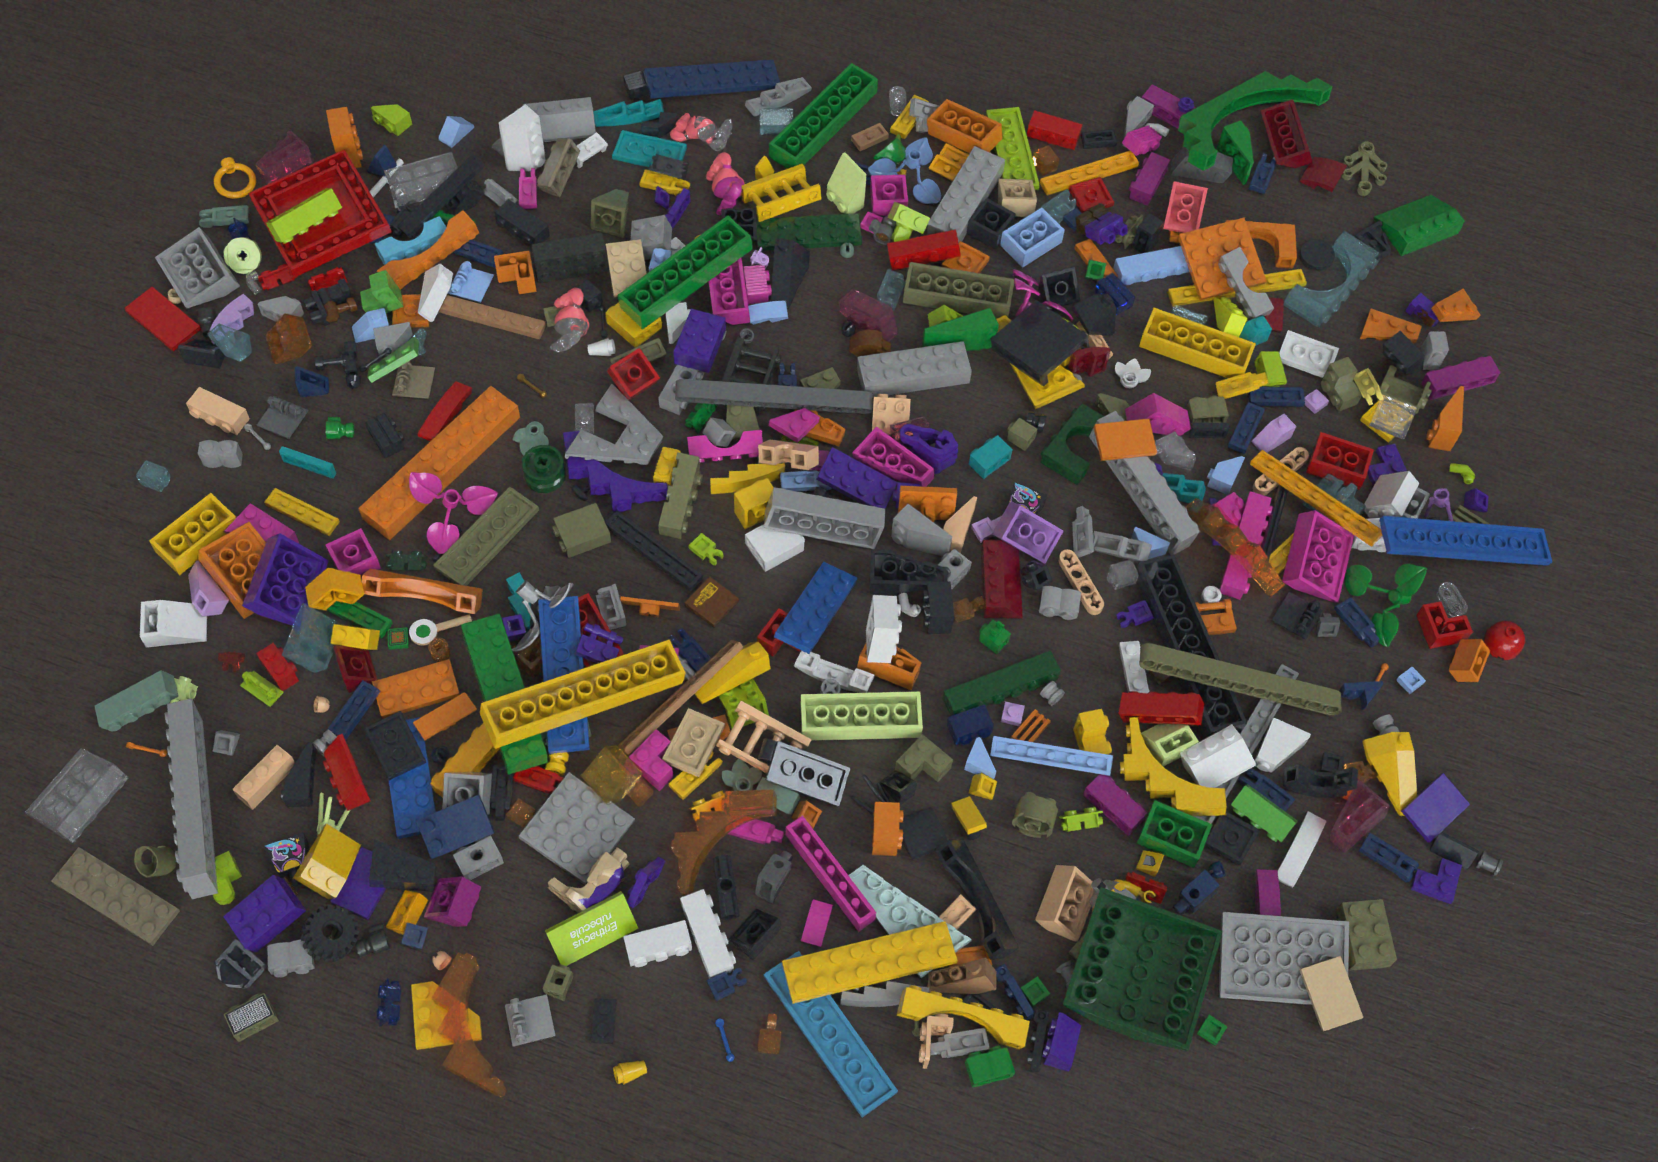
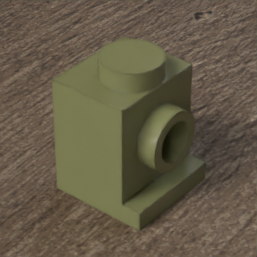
[542,964,574,1001]

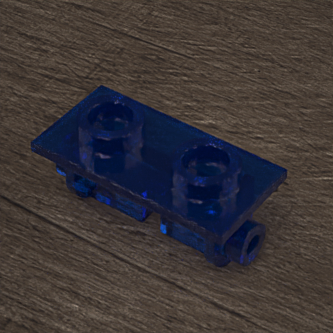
[228,218,252,255]
[377,978,401,1027]

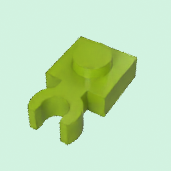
[689,533,723,565]

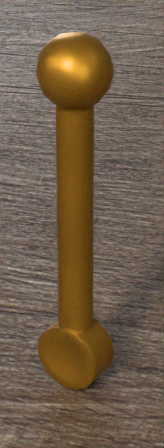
[517,374,547,398]

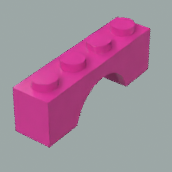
[687,430,763,463]

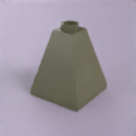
[591,189,629,238]

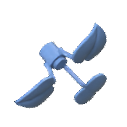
[868,137,941,204]

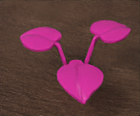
[1012,269,1073,322]
[409,472,498,554]

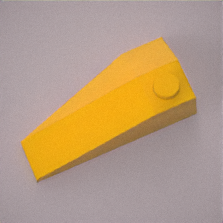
[695,642,770,704]
[1362,732,1417,816]

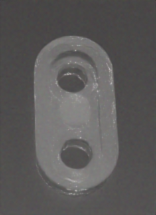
[889,86,907,116]
[1436,582,1468,617]

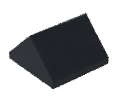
[1038,266,1081,309]
[178,338,228,369]
[729,909,781,960]

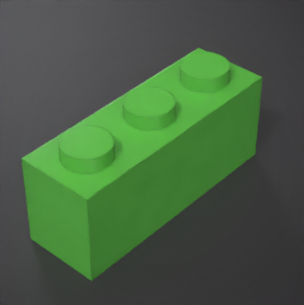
[1231,784,1297,842]

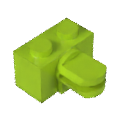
[887,202,930,242]
[213,851,242,905]

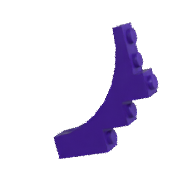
[563,431,668,512]

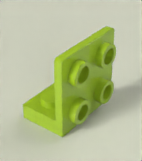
[718,679,769,729]

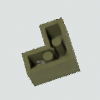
[1321,357,1362,411]
[895,734,953,782]

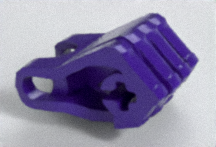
[900,424,958,474]

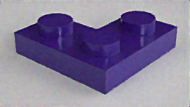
[1367,444,1407,485]
[627,857,666,909]
[1411,858,1462,904]

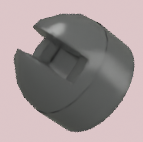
[739,328,754,344]

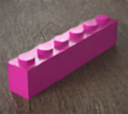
[1219,491,1273,600]
[786,816,876,932]

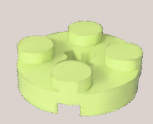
[224,237,262,274]

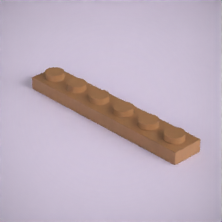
[439,295,546,339]

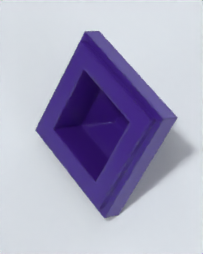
[654,186,670,209]

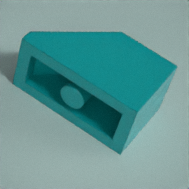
[1239,315,1272,346]

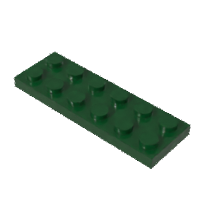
[756,213,862,251]

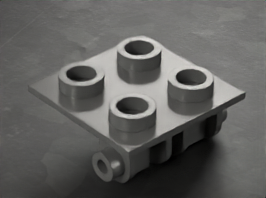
[257,396,308,439]

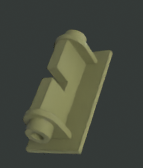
[1115,214,1143,249]

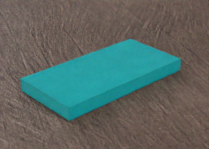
[612,130,687,167]

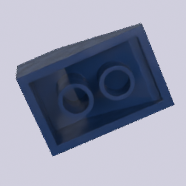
[416,794,495,859]

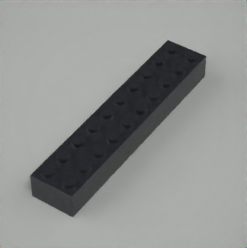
[1134,554,1247,739]

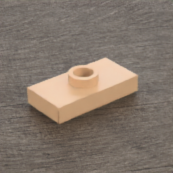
[939,894,976,930]

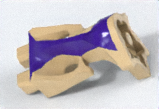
[548,847,629,913]

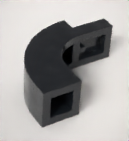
[1283,764,1358,798]

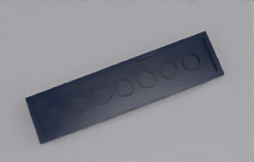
[644,60,781,98]

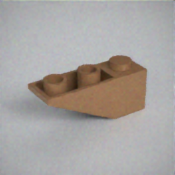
[928,958,996,994]

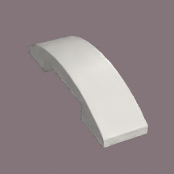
[794,651,874,693]
[1278,811,1326,888]

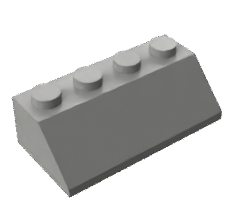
[523,97,596,142]

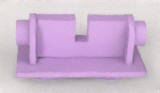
[750,248,769,268]

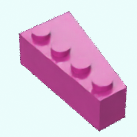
[852,426,934,487]

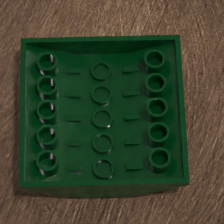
[1063,887,1223,1051]

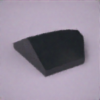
[215,939,268,989]

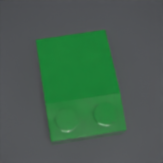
[1217,120,1254,185]

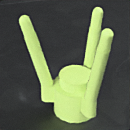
[316,792,350,836]

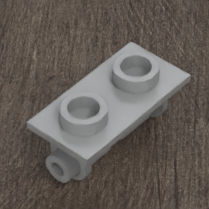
[484,179,518,206]

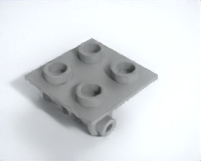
[505,994,555,1047]

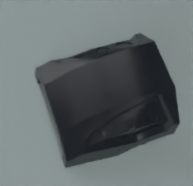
[721,208,757,241]

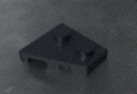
[1354,220,1391,262]

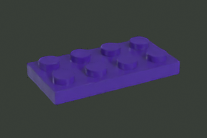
[816,447,897,509]

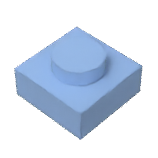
[1396,667,1426,694]

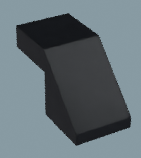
[641,112,678,138]

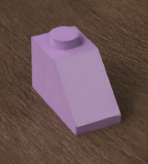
[1252,414,1296,453]

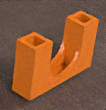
[1225,220,1297,269]

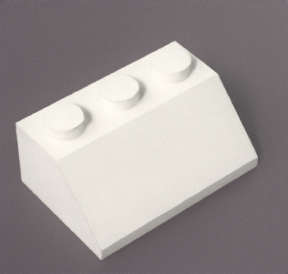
[1180,725,1256,788]

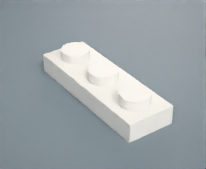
[1119,641,1149,693]

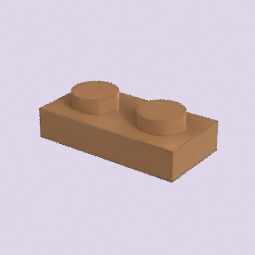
[851,123,889,151]

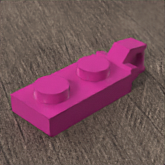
[726,813,784,845]

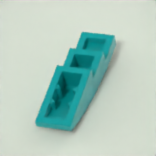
[593,99,664,127]

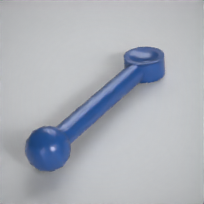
[716,1018,735,1062]

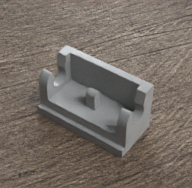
[596,584,626,630]

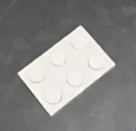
[1279,330,1339,378]

